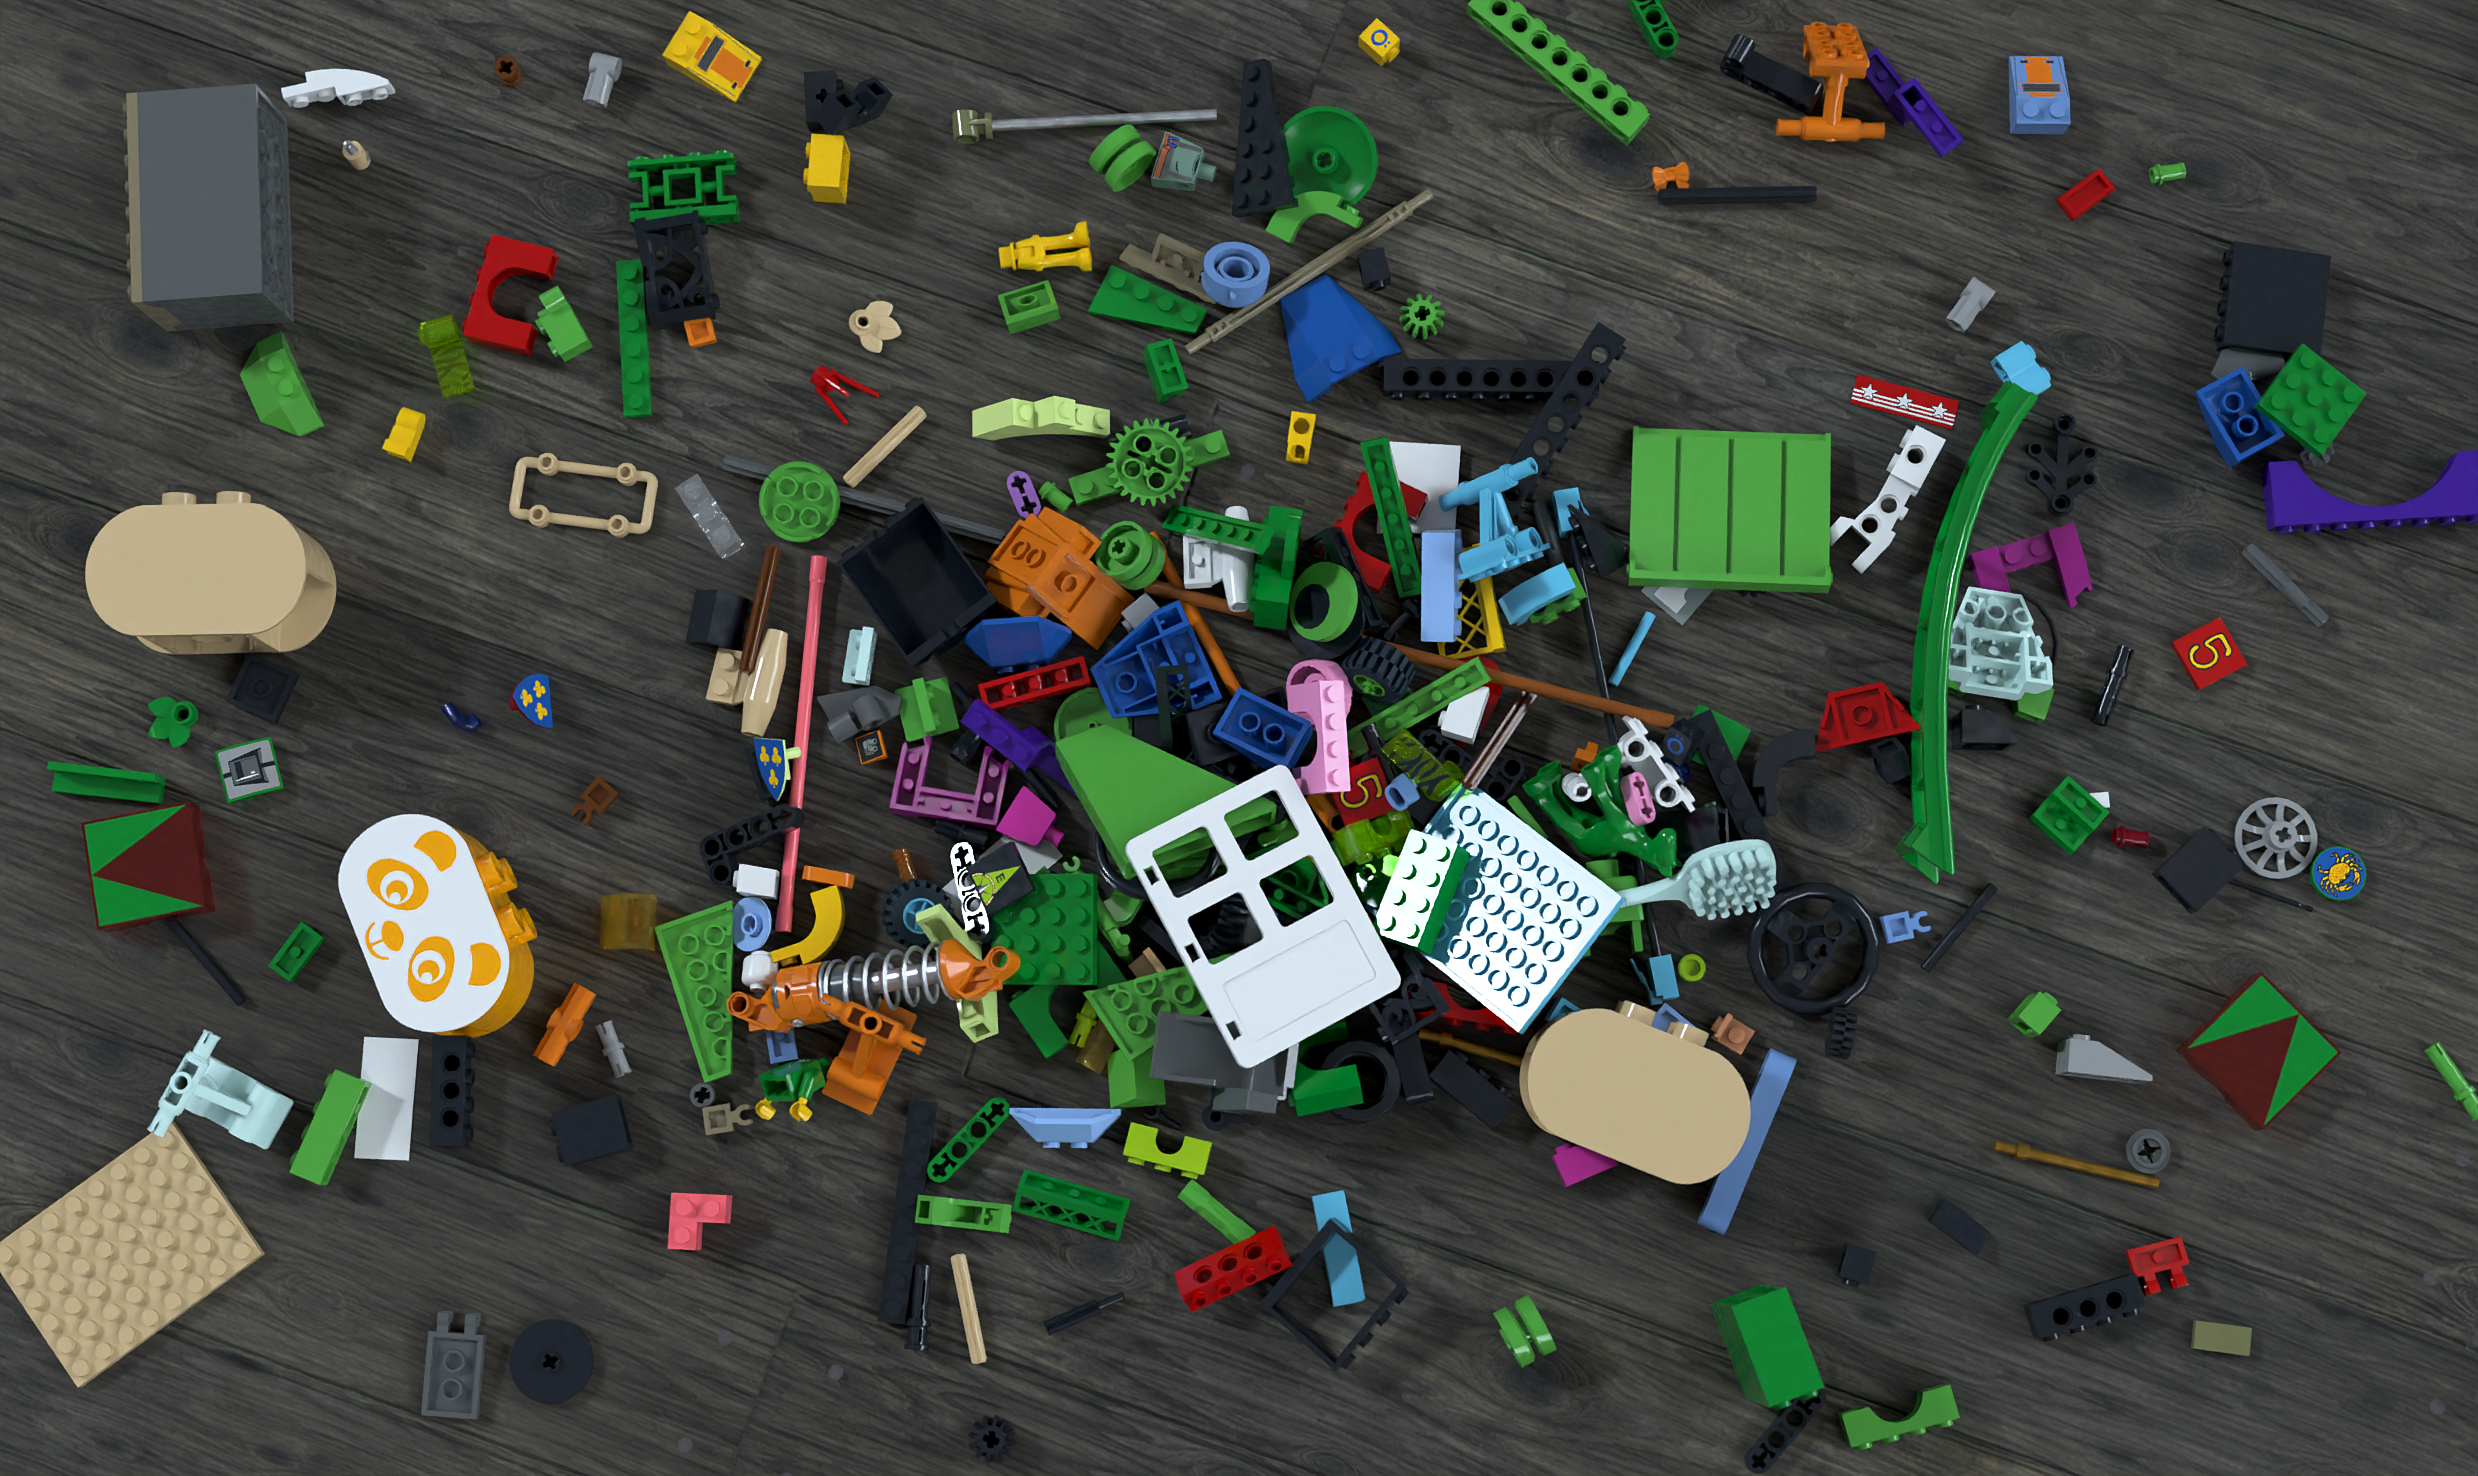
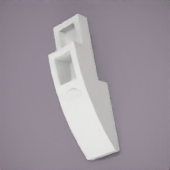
[281,69,395,108]

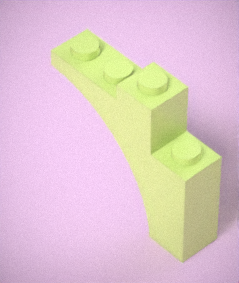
[972,396,1110,441]
[916,904,998,1043]

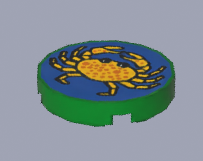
[2309,846,2367,901]

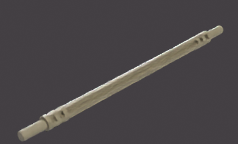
[1184,189,1434,355]

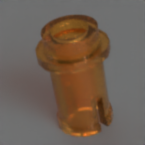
[891,847,918,882]

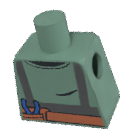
[1151,131,1217,191]

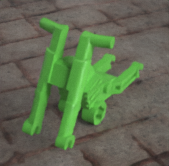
[1063,850,1227,963]

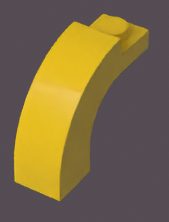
[770,885,845,967]

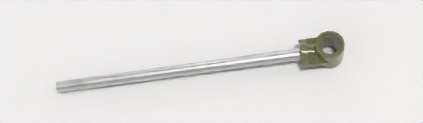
[952,109,1217,144]

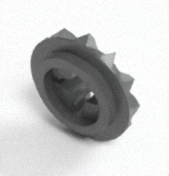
[2125,1129,2171,1174]

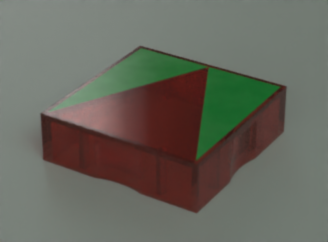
[81,801,216,933]
[2175,972,2342,1131]

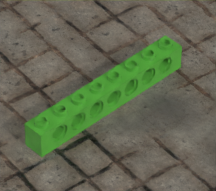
[1466,0,1650,146]

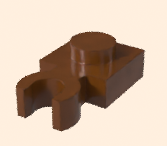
[571,776,620,826]

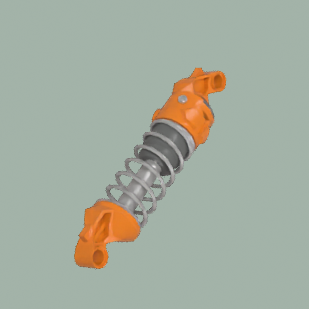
[727,938,1021,1034]

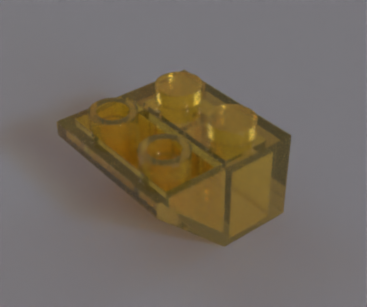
[599,893,657,951]

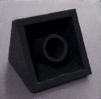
[686,589,749,651]

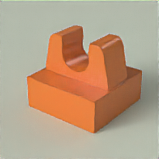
[1570,741,1599,772]

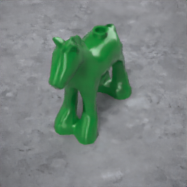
[1522,745,1682,878]

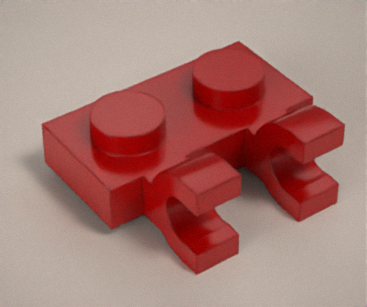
[2125,1237,2190,1296]

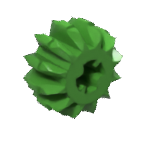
[1399,294,1445,340]

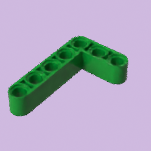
[1627,0,1679,59]

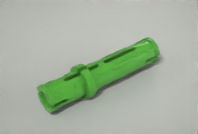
[2424,1042,2478,1121]

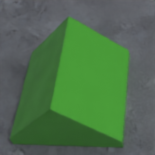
[998,280,1061,335]
[1107,1048,1166,1109]

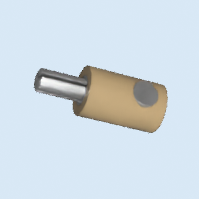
[342,140,371,170]

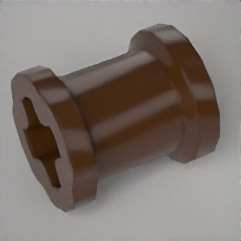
[494,56,523,87]

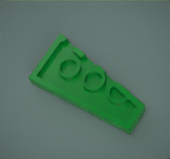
[1088,265,1207,335]

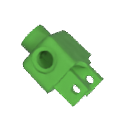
[1581,860,1644,959]

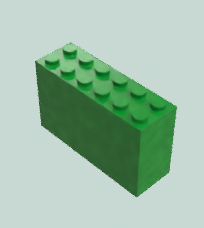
[1710,1284,1824,1410]

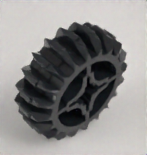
[1197,893,1248,954]

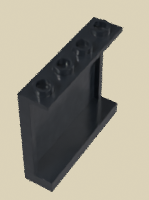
[2214,241,2331,357]

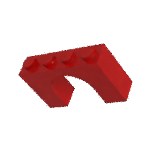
[462,234,559,356]
[1319,471,1428,594]

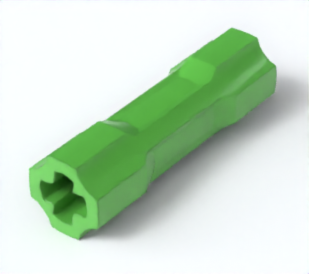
[1178,1179,1256,1244]

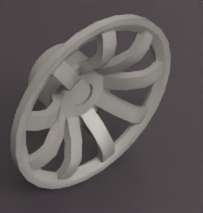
[2234,797,2317,879]

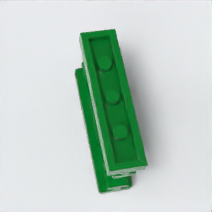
[627,150,740,229]

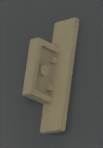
[1119,233,1216,304]

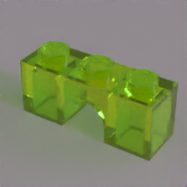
[1332,809,1416,865]

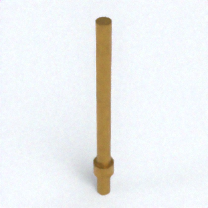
[1418,1028,1523,1068]
[1993,1140,2160,1189]

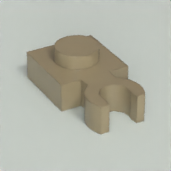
[702,1103,753,1136]

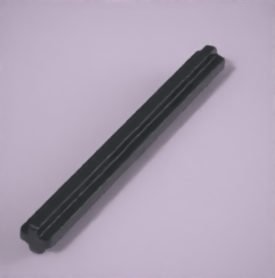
[1658,186,1817,205]

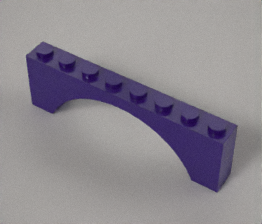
[2261,450,2478,535]

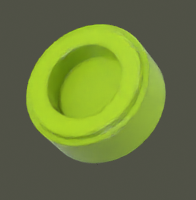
[1677,954,1706,982]

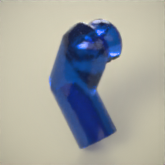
[442,703,482,733]

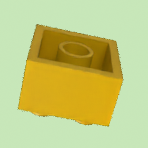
[803,134,850,203]

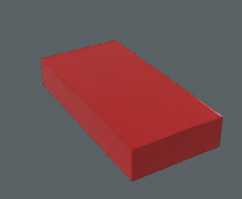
[2056,168,2116,222]

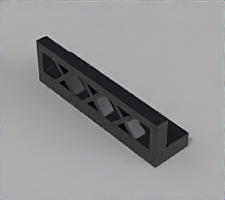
[1303,527,1385,632]
[1155,664,1192,757]

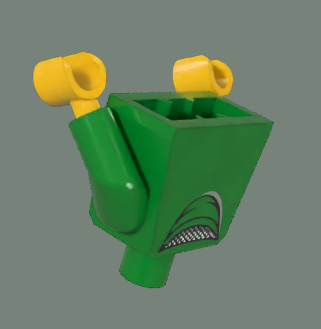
[755,1058,830,1122]

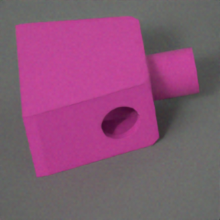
[996,786,1066,849]

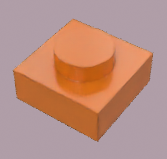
[683,317,717,349]

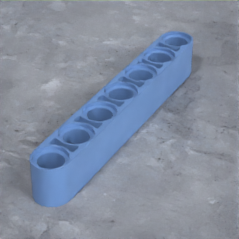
[1697,1048,1797,1235]

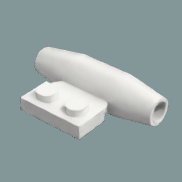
[1183,506,1255,612]

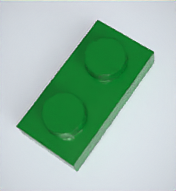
[268,921,326,982]

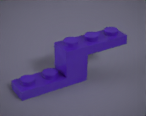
[1864,47,1964,158]
[960,698,1077,797]

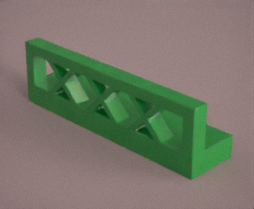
[47,761,166,805]
[1013,1169,1131,1241]

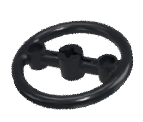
[1094,830,1221,901]

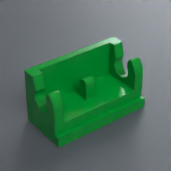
[1142,338,1189,403]

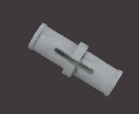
[595,1020,632,1078]

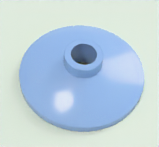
[733,897,771,951]

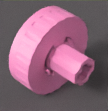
[1286,659,1353,731]

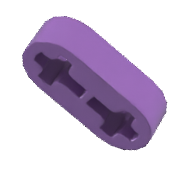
[1007,471,1042,520]

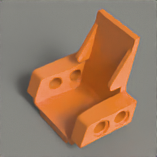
[985,507,1135,650]

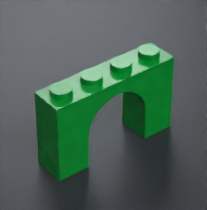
[1008,940,1127,1059]
[1287,1017,1364,1117]

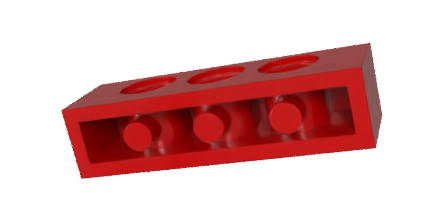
[978,656,1092,712]
[1174,1225,1292,1312]

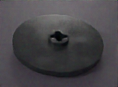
[1287,594,1366,660]
[509,1319,594,1404]

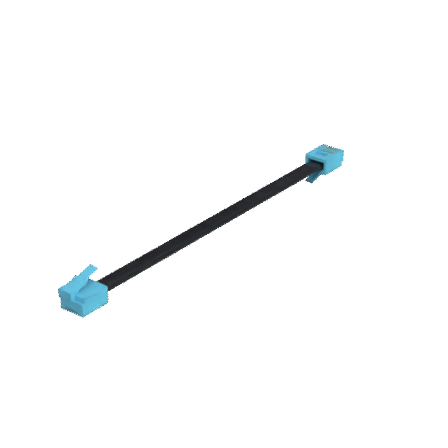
[1551,487,1679,1006]

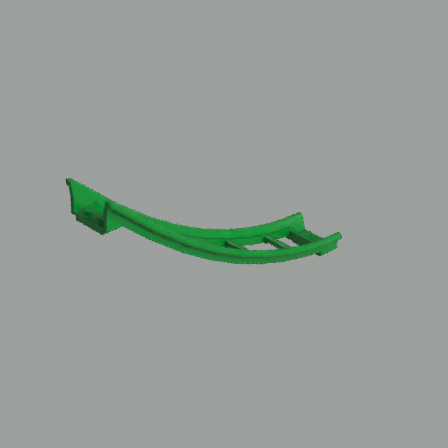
[1894,381,2038,885]

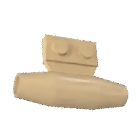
[706,629,788,738]

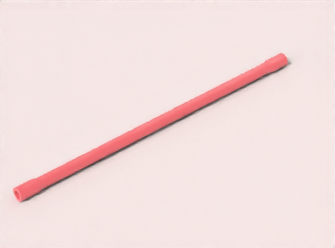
[775,556,827,933]

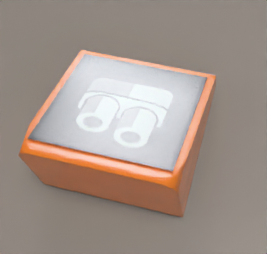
[855,730,888,765]

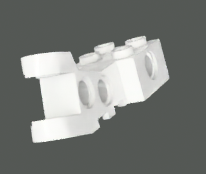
[1830,425,1946,574]

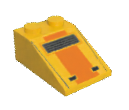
[662,11,762,103]

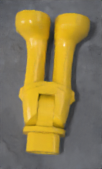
[999,221,1092,271]

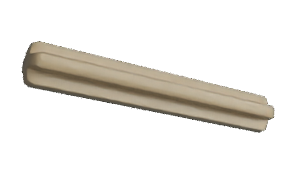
[843,406,927,488]
[951,1254,987,1364]

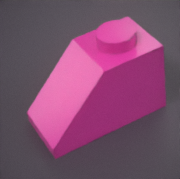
[1551,1142,1618,1187]

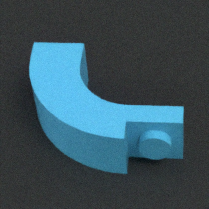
[1499,563,1576,626]

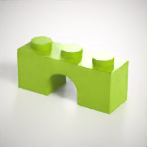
[1123,1122,1212,1179]

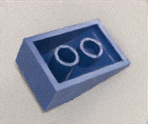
[2195,366,2285,468]
[1213,687,1313,772]

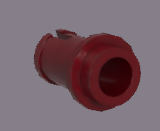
[2111,826,2149,849]

